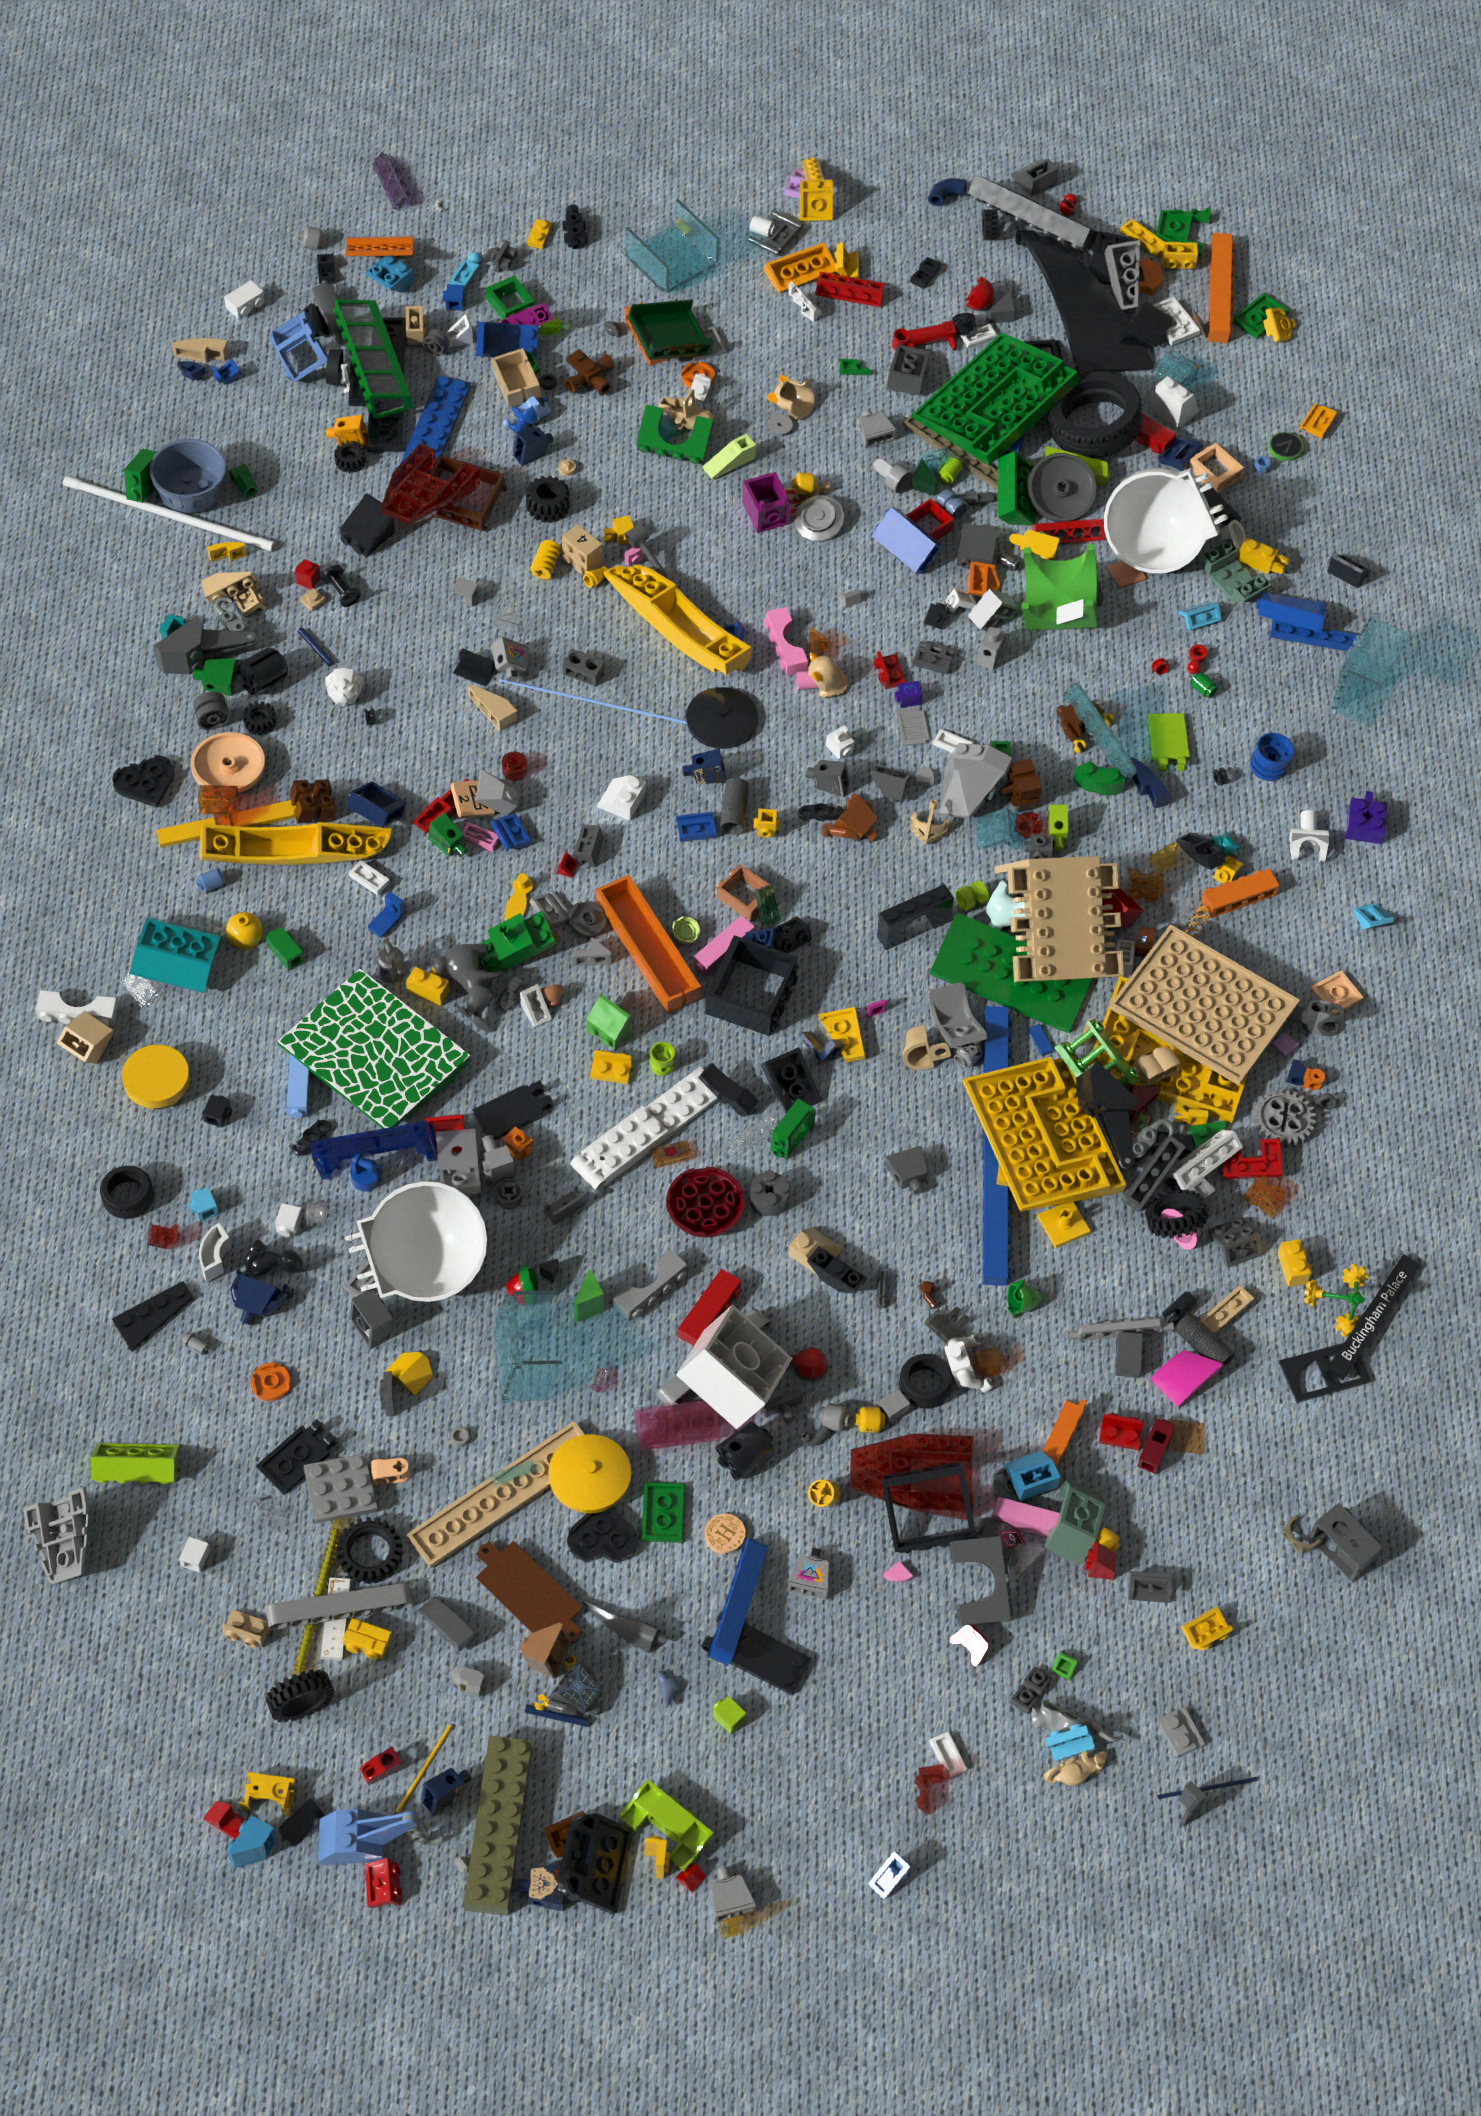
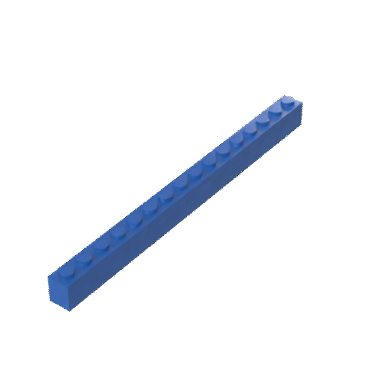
[982,1006,1012,1286]

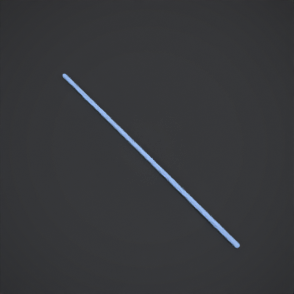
[500,679,686,724]

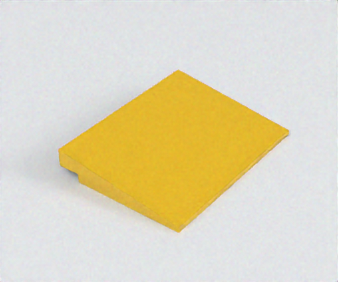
[1088,976,1248,1124]
[963,1057,1126,1212]

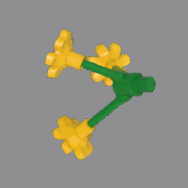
[1304,1263,1369,1337]

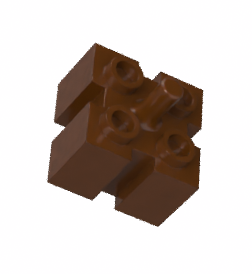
[999,759,1042,812]
[289,779,337,823]

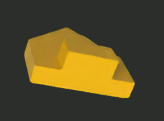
[1263,308,1297,342]

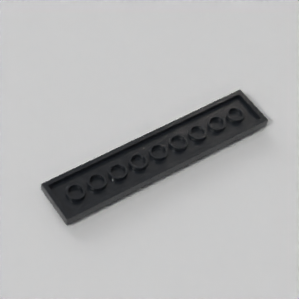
[367,318,406,452]

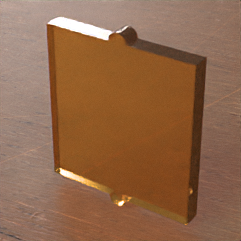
[1167,1419,1205,1454]

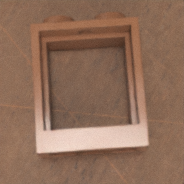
[716,864,775,921]

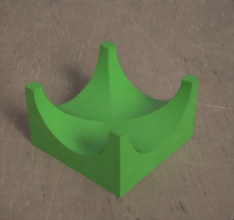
[1022,544,1099,630]

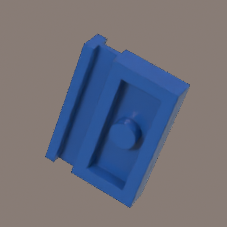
[676,812,717,842]
[491,813,531,851]

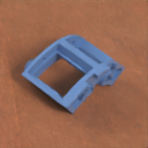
[269,310,328,383]

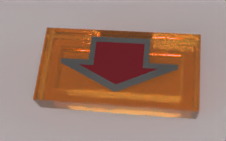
[650,1140,693,1169]

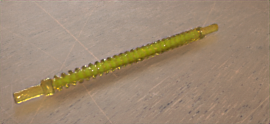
[291,1518,344,1699]

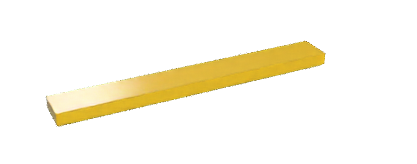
[156,800,296,848]

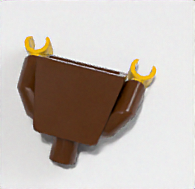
[1057,699,1114,753]

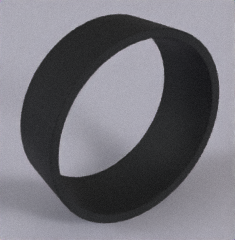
[326,349,344,387]

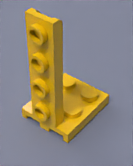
[799,158,833,221]

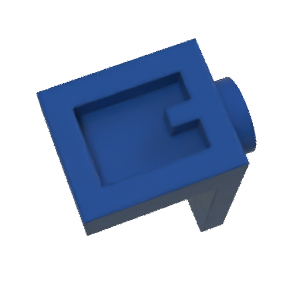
[367,891,405,938]

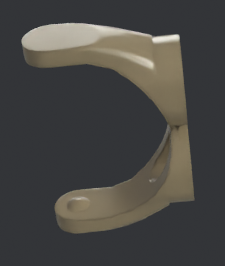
[1281,1515,1323,1554]

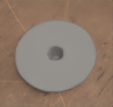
[767,414,793,435]

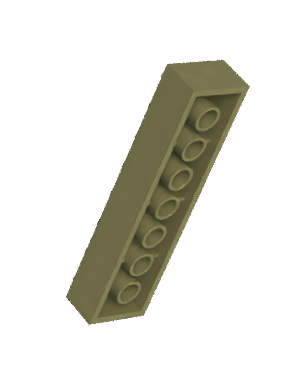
[464,1735,532,1916]

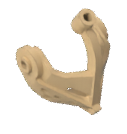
[911,799,951,844]

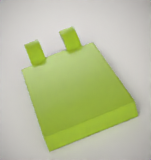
[1147,713,1189,771]

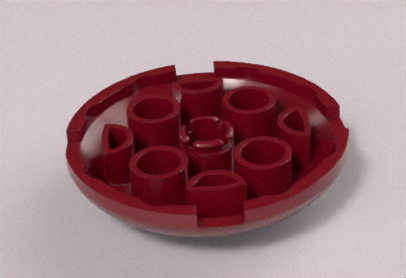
[666,1166,745,1238]

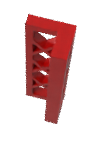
[815,271,886,307]
[1032,518,1105,544]

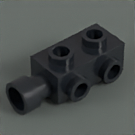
[562,204,588,249]

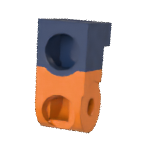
[1286,1059,1325,1090]

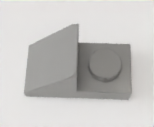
[573,937,611,966]

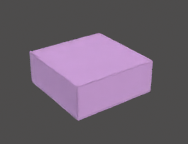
[1271,1032,1299,1058]

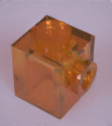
[973,1347,1005,1377]

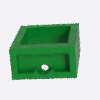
[485,275,535,319]

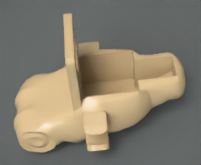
[658,389,714,430]

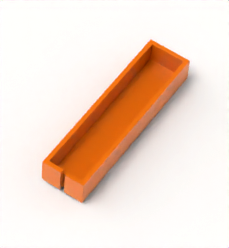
[596,875,701,1014]

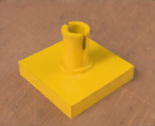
[1037,1202,1091,1249]

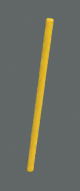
[396,1724,453,1813]

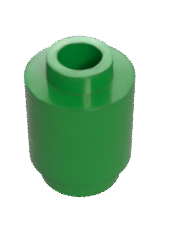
[1191,672,1218,698]

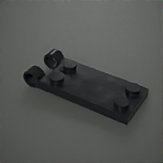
[701,1610,812,1696]

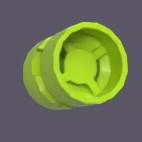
[955,880,989,912]
[650,1042,675,1076]

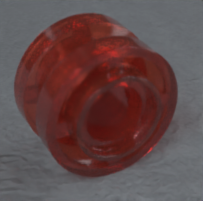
[501,751,527,781]

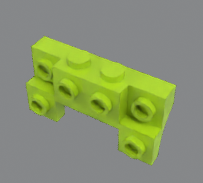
[619,1779,714,1872]

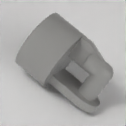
[873,459,913,493]

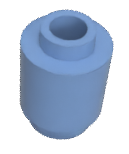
[196,869,226,893]

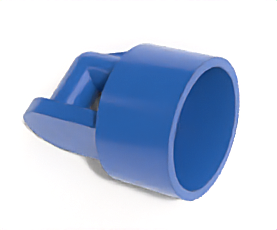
[350,1152,381,1192]

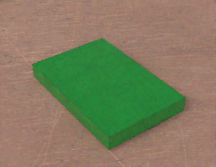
[1233,293,1290,339]
[641,1482,685,1543]

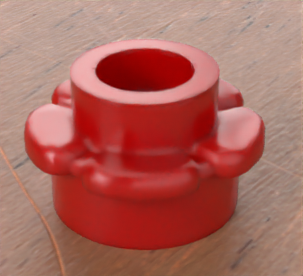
[1152,658,1169,675]

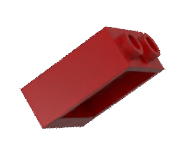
[906,498,954,540]

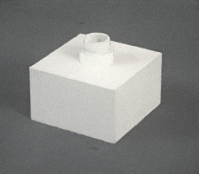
[676,1305,793,1429]

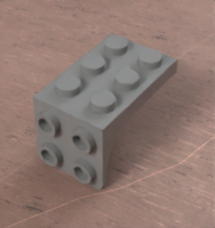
[928,982,987,1048]

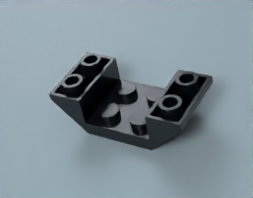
[1089,231,1132,285]

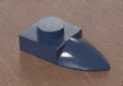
[177,361,206,380]

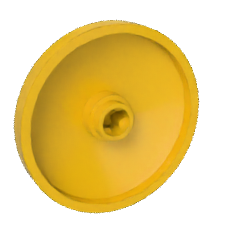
[549,1434,631,1513]

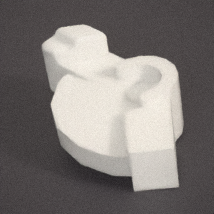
[341,363,350,393]

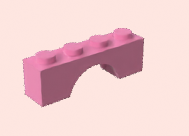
[764,607,808,676]

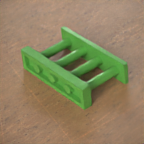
[1055,1019,1140,1085]

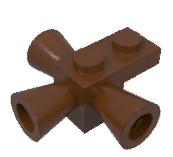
[564,349,614,396]

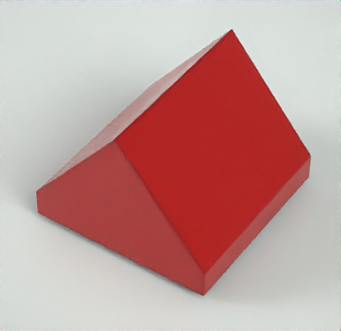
[556,852,578,878]
[675,1863,706,1893]

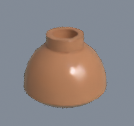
[540,984,563,1007]

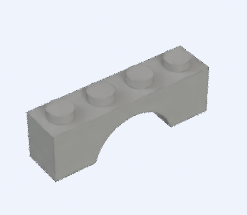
[612,1249,687,1321]

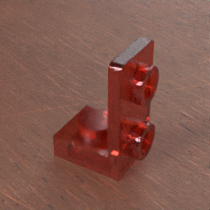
[916,1764,950,1815]

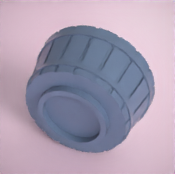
[149,438,226,514]

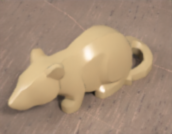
[1044,1750,1108,1786]

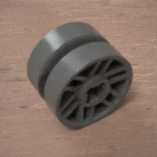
[193,692,230,730]

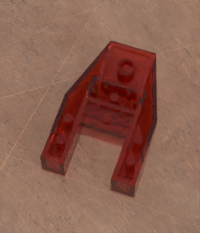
[380,443,480,525]

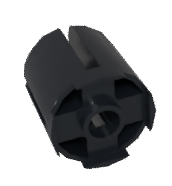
[235,647,288,696]

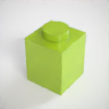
[713,1696,746,1734]

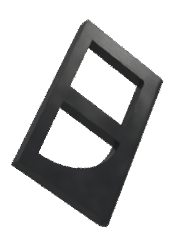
[1279,1343,1371,1403]

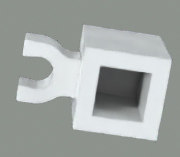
[826,725,855,760]

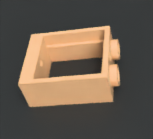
[1189,443,1244,493]

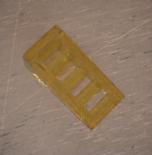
[718,1916,744,1939]

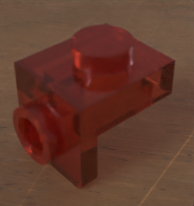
[148,1224,180,1249]

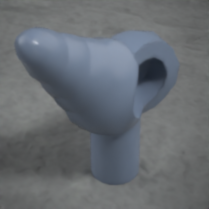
[655,1670,680,1708]

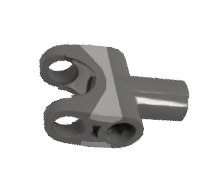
[1287,1000,1344,1037]

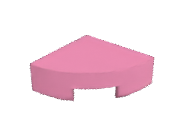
[883,1561,913,1582]

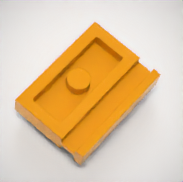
[1300,402,1337,439]

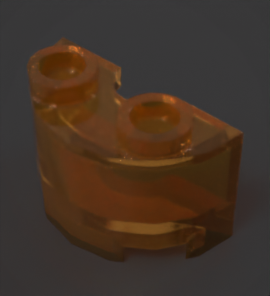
[1127,869,1164,902]
[1241,1176,1286,1219]

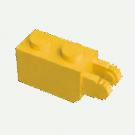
[1010,530,1061,560]
[1237,537,1289,574]

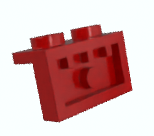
[874,651,906,689]
[1099,1413,1144,1450]
[365,1858,402,1909]

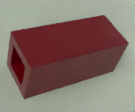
[1137,1418,1175,1474]

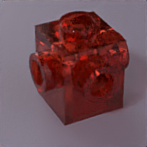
[1014,811,1043,839]

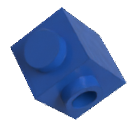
[443,284,465,311]

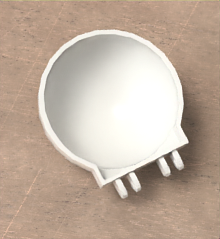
[1104,467,1228,573]
[345,1181,487,1302]

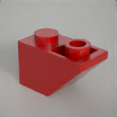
[1085,1542,1116,1580]

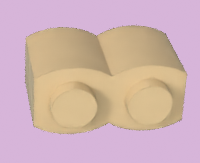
[1134,1046,1181,1086]

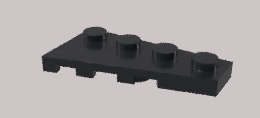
[112,1281,193,1352]

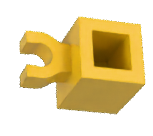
[603,515,634,545]

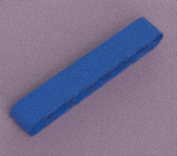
[708,1537,768,1666]

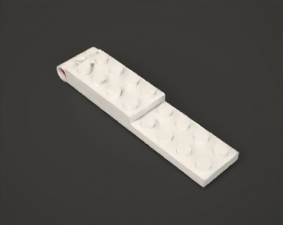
[570,1067,719,1192]

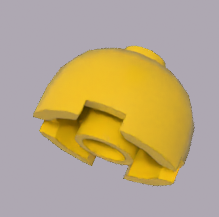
[226,912,264,950]

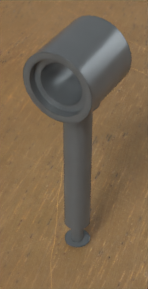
[625,524,669,580]

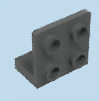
[1208,1218,1263,1267]

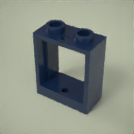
[347,781,407,828]

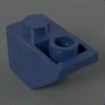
[744,928,776,948]

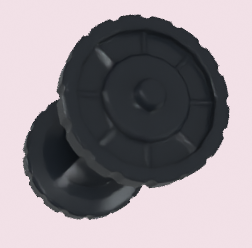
[322,565,361,607]

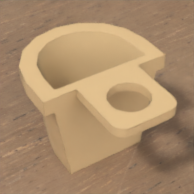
[902,1025,951,1070]

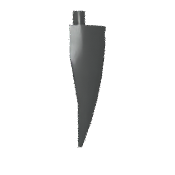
[312,280,341,345]
[582,1600,668,1653]

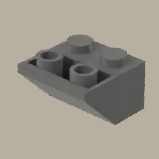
[1011,159,1059,196]

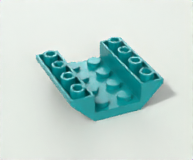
[130,916,223,993]

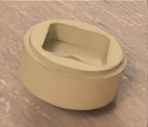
[559,459,576,476]

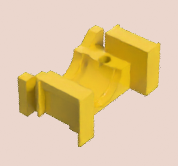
[240,1772,296,1816]

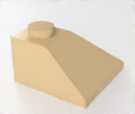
[788,1227,844,1275]

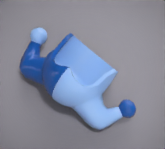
[503,396,551,433]

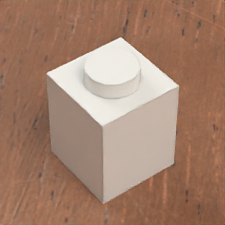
[275,1203,302,1237]
[179,1537,210,1573]

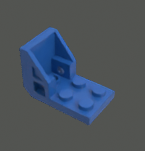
[476,322,539,360]

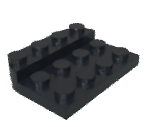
[558,1813,634,1914]

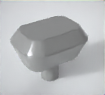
[455,1857,470,1873]

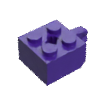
[1345,791,1388,844]

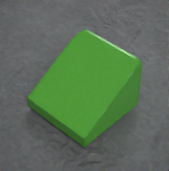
[1051,1651,1080,1681]

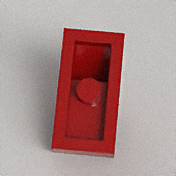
[203,1801,246,1840]

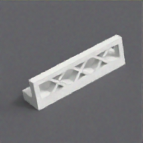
[1166,1130,1243,1190]

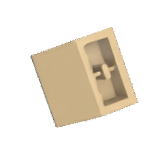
[56,1011,115,1064]

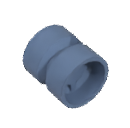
[935,488,968,521]

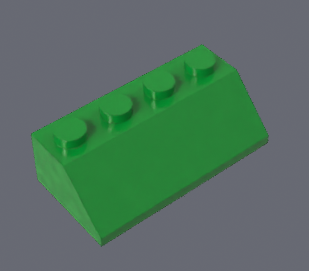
[997,451,1035,526]

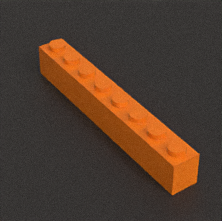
[1208,232,1235,343]

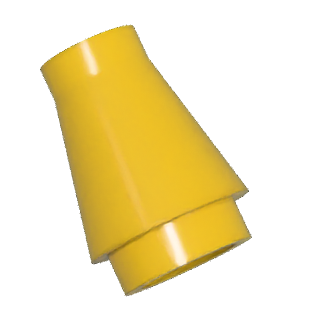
[583,566,608,588]

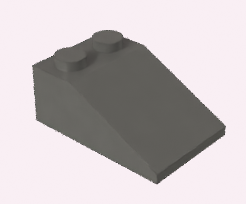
[886,344,930,396]

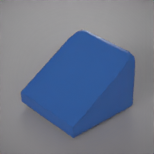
[724,623,745,641]

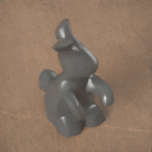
[433,944,503,1032]

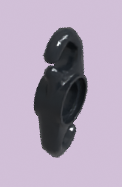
[798,803,844,821]
[292,1120,332,1156]

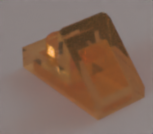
[809,628,832,662]

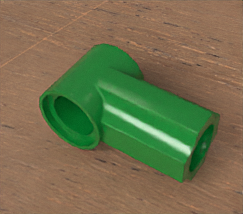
[228,464,258,497]

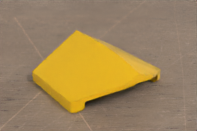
[385,1352,433,1396]

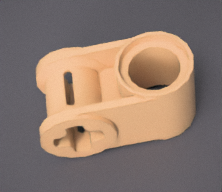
[370,1458,410,1486]

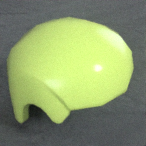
[672,916,700,945]

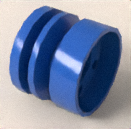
[1250,732,1294,781]

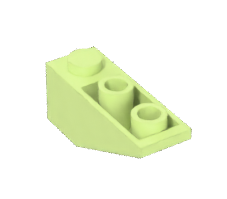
[703,434,756,480]

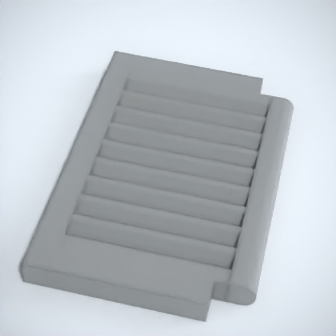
[896,708,931,746]

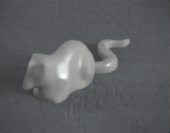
[1031,1700,1125,1742]

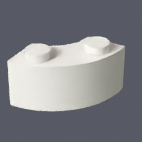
[199,1223,231,1282]

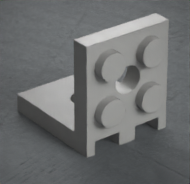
[436,1129,481,1195]

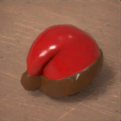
[789,1347,828,1381]

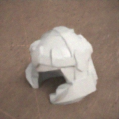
[325,668,364,706]

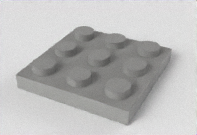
[304,1453,377,1524]

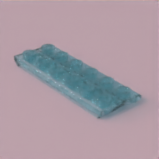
[1064,683,1136,782]

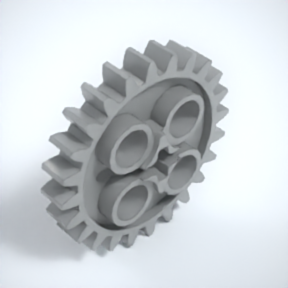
[1252,1089,1316,1148]

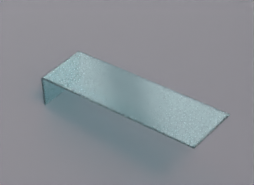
[491,1460,537,1488]

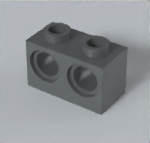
[563,649,604,687]

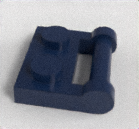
[1158,436,1203,471]

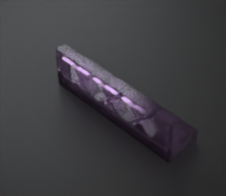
[372,152,418,210]

